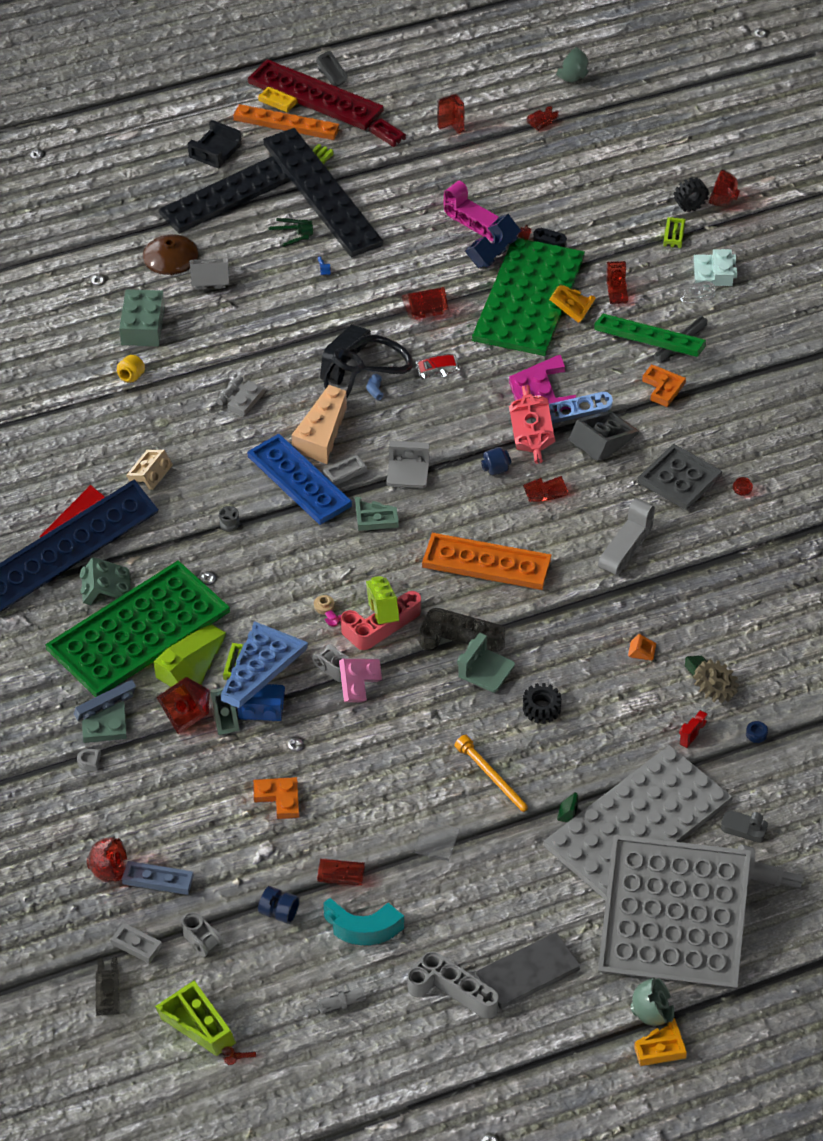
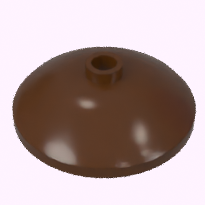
[143,234,199,275]

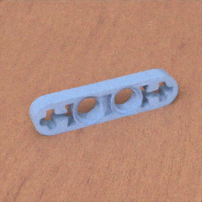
[549,392,613,424]

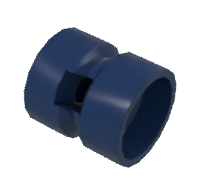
[258,886,300,924]

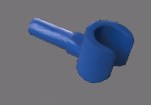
[317,256,331,275]

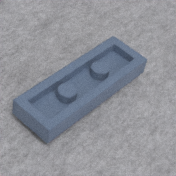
[74,680,136,721]
[122,861,194,895]

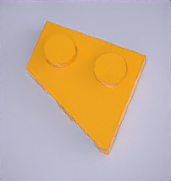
[549,284,596,323]
[634,1018,687,1066]

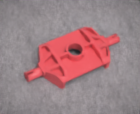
[509,385,556,463]

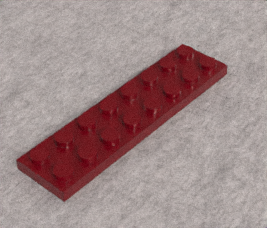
[248,59,384,130]

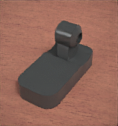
[316,51,348,87]
[721,810,768,843]

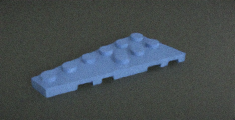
[221,621,308,708]

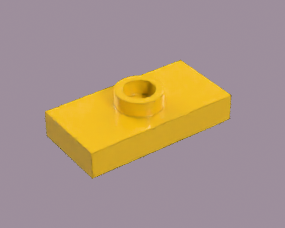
[258,87,297,113]

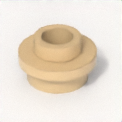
[314,595,335,615]

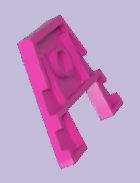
[509,355,580,412]

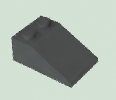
[568,410,639,461]

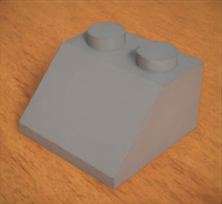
[190,258,229,289]

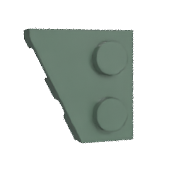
[355,497,399,531]
[82,701,127,743]

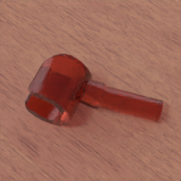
[222,1047,256,1065]

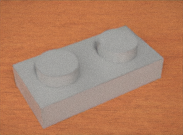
[110,923,162,964]

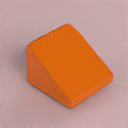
[628,634,657,661]

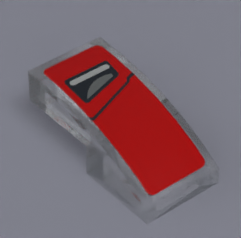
[416,354,460,380]

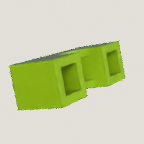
[366,576,399,624]

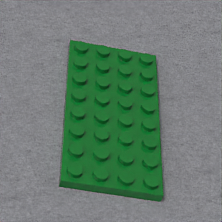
[472,238,585,356]
[45,560,230,697]

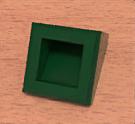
[685,656,707,676]
[557,792,578,823]

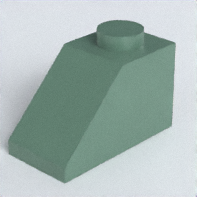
[208,687,240,735]

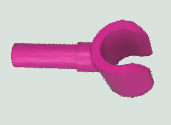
[324,610,341,627]

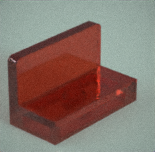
[437,94,464,133]

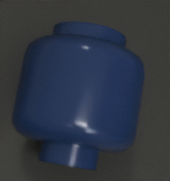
[480,447,512,476]

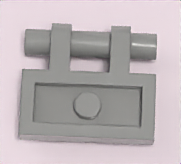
[216,375,265,417]

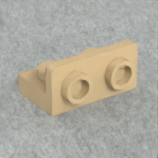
[126,450,173,490]

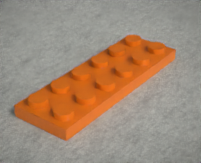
[422,532,552,590]

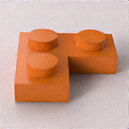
[642,364,686,407]
[253,777,299,819]

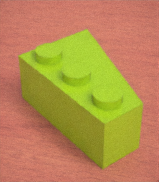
[155,980,236,1056]

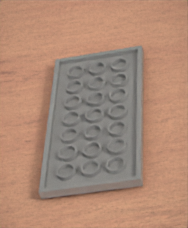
[543,745,732,900]

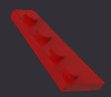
[40,484,105,538]

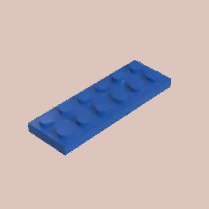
[247,434,352,525]

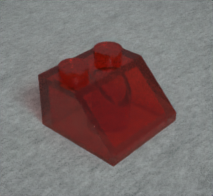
[401,287,449,320]

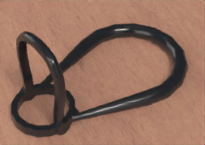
[324,335,414,398]

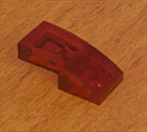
[523,476,569,502]

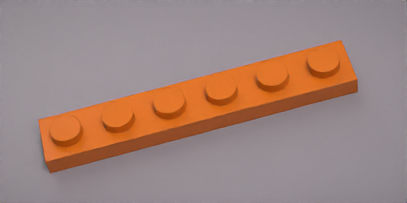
[233,104,339,140]

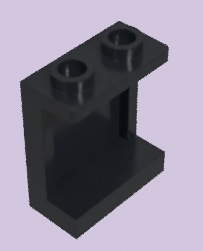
[187,120,242,169]

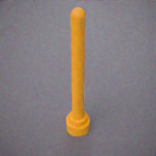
[454,734,528,812]

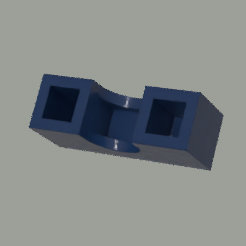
[465,214,522,268]

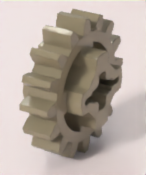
[693,659,739,703]

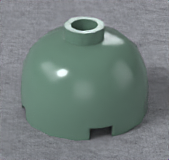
[556,47,589,83]
[631,977,674,1026]

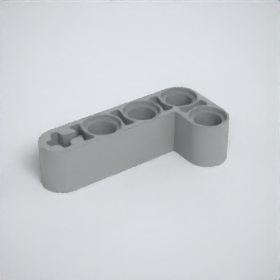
[598,498,655,575]
[407,952,498,1019]

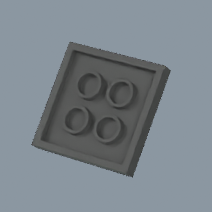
[638,444,722,510]

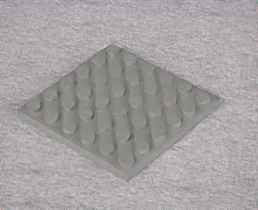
[598,834,751,989]

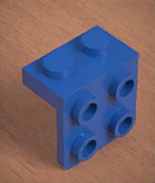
[238,684,285,721]

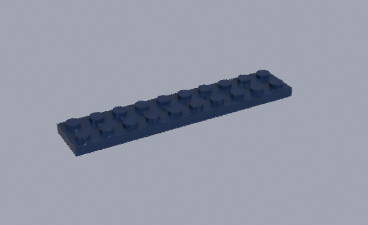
[0,479,158,613]

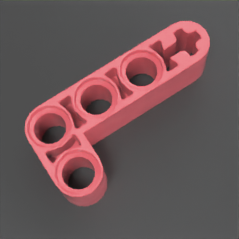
[341,591,421,650]

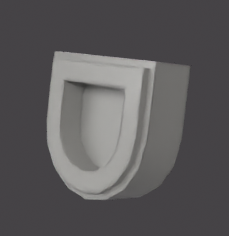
[77,749,101,772]

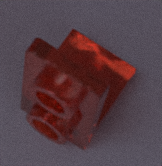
[606,261,629,304]

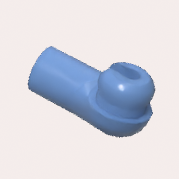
[366,374,384,401]

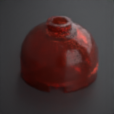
[708,170,741,207]
[86,836,127,882]

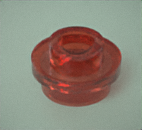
[517,224,532,240]
[733,477,753,496]

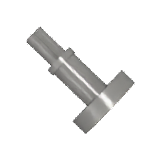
[737,844,804,889]

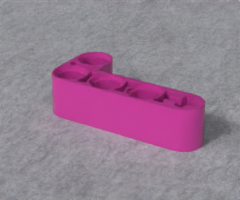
[444,181,499,242]

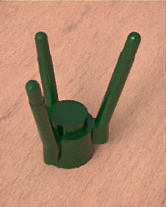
[268,218,313,247]

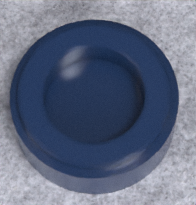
[746,721,768,743]

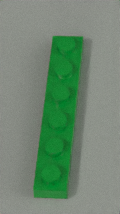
[594,313,706,357]

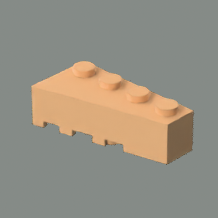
[292,385,347,464]

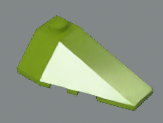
[154,624,226,697]

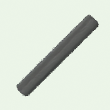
[654,316,708,363]

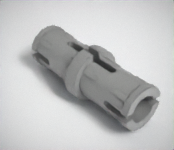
[317,986,366,1014]

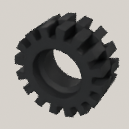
[674,177,710,212]
[523,683,562,724]

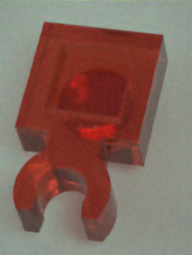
[526,106,559,131]

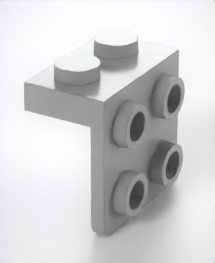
[387,441,430,488]

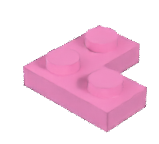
[339,658,382,702]

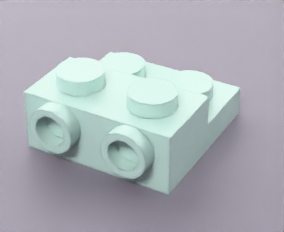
[693,249,737,286]

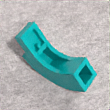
[323,898,405,946]

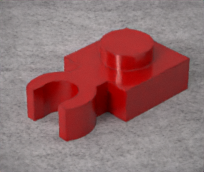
[679,710,708,748]

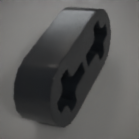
[533,228,567,248]

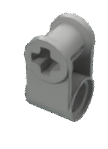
[312,644,350,682]
[182,912,223,957]

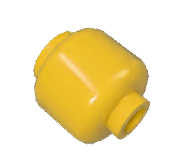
[116,355,145,383]

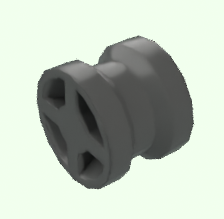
[219,506,240,532]

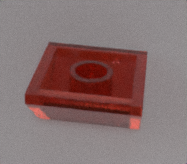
[156,677,210,734]

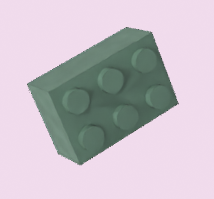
[119,289,165,346]

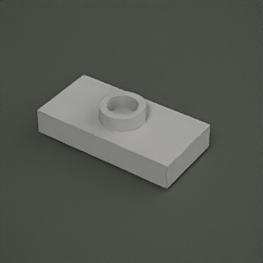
[323,455,367,486]

